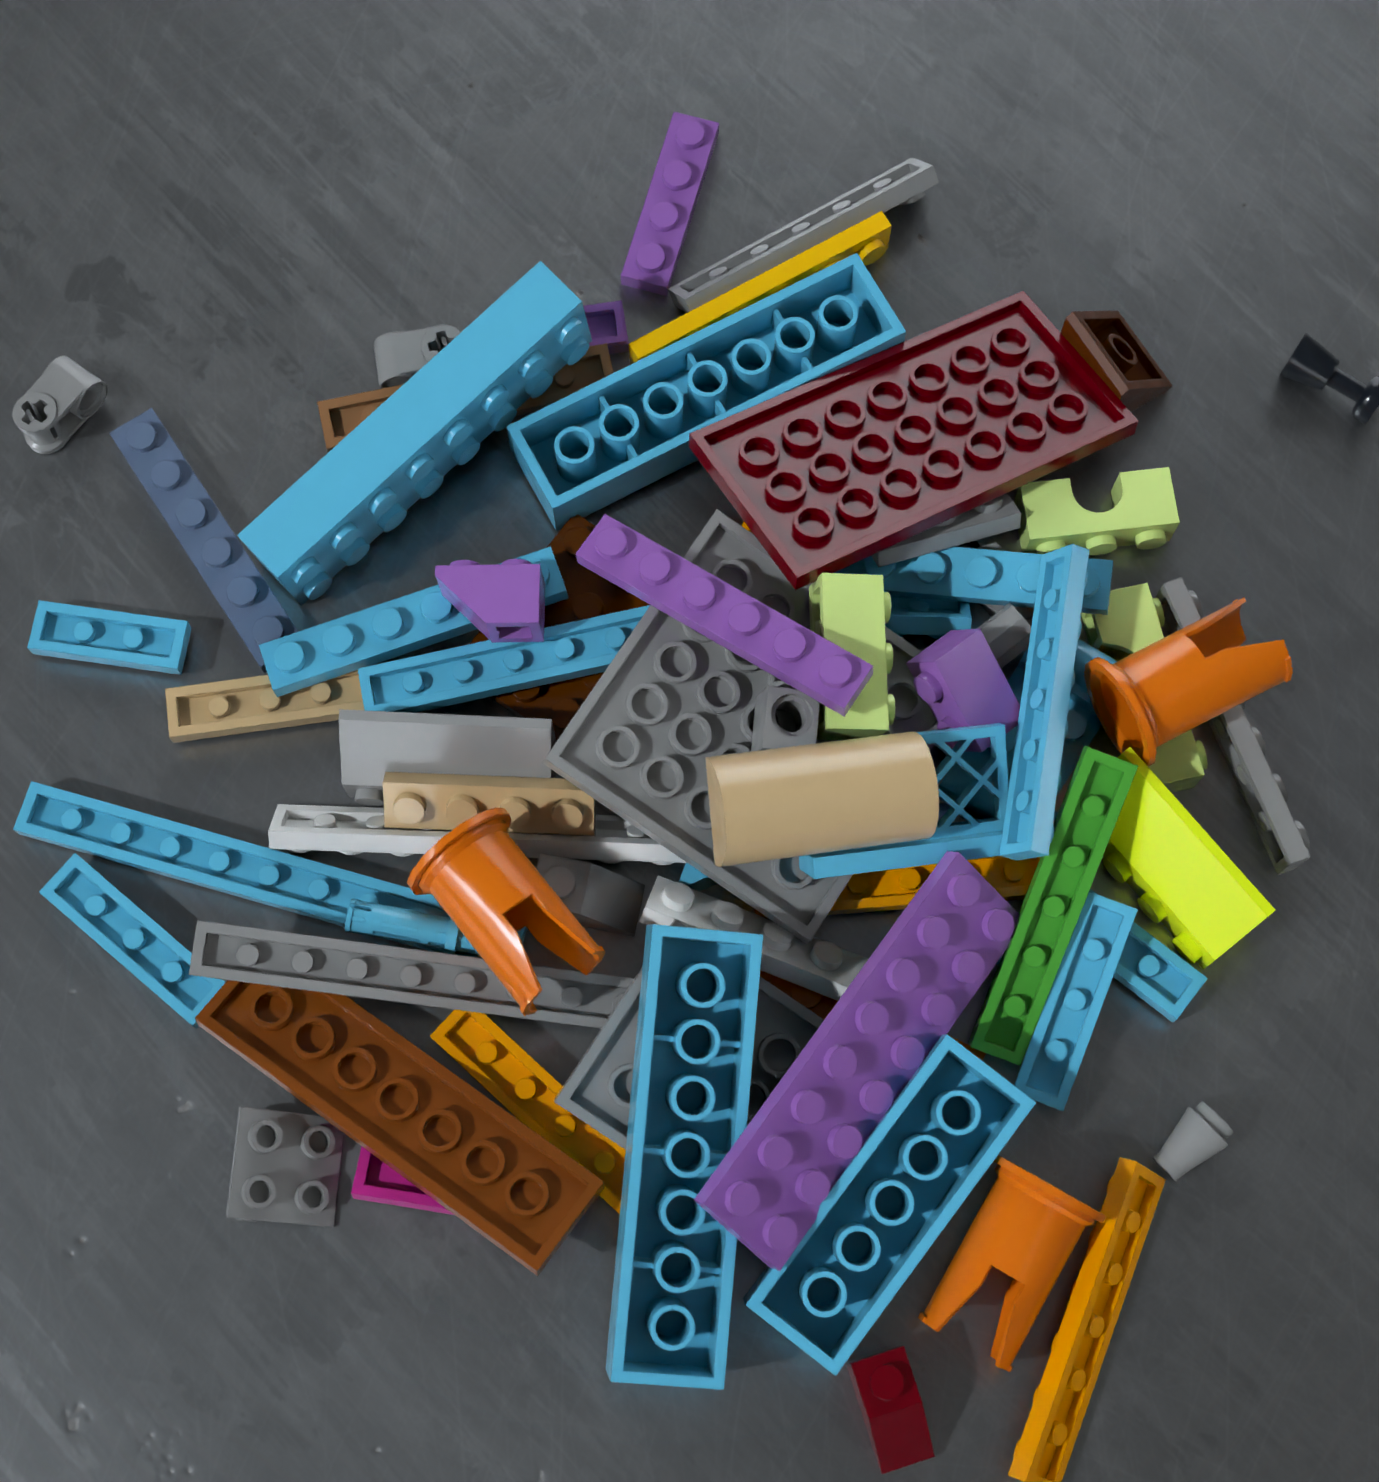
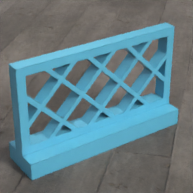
[799,723,1009,879]

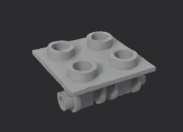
[226,1107,344,1227]

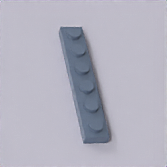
[109,408,298,673]

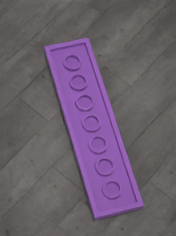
[694,851,1019,1271]

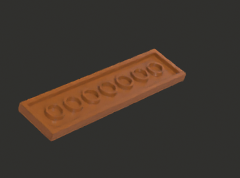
[195,980,604,1276]

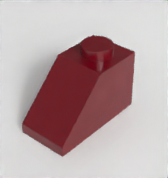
[846,1346,935,1474]

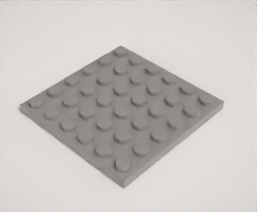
[542,509,938,944]

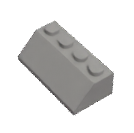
[339,709,556,806]

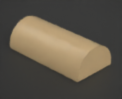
[705,731,939,867]

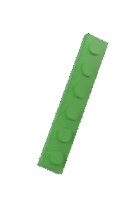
[968,746,1138,1066]

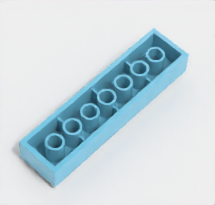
[506,253,906,531]
[237,261,592,606]
[606,924,763,1390]

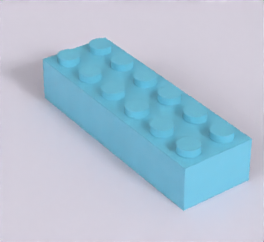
[743,1034,1036,1376]

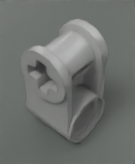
[374,324,461,389]
[12,356,108,454]

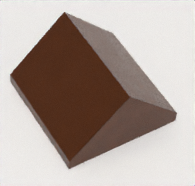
[1060,310,1173,412]

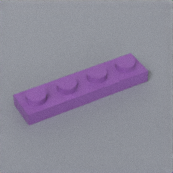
[621,112,719,296]

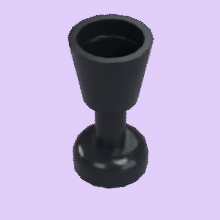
[1279,333,1379,425]

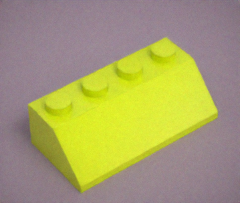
[1102,747,1276,970]

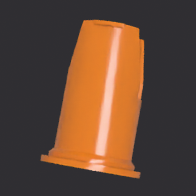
[1084,597,1293,766]
[407,807,605,1016]
[918,1155,1107,1372]

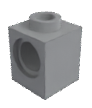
[751,680,820,752]

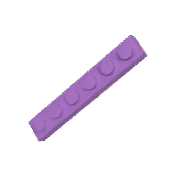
[576,514,873,717]

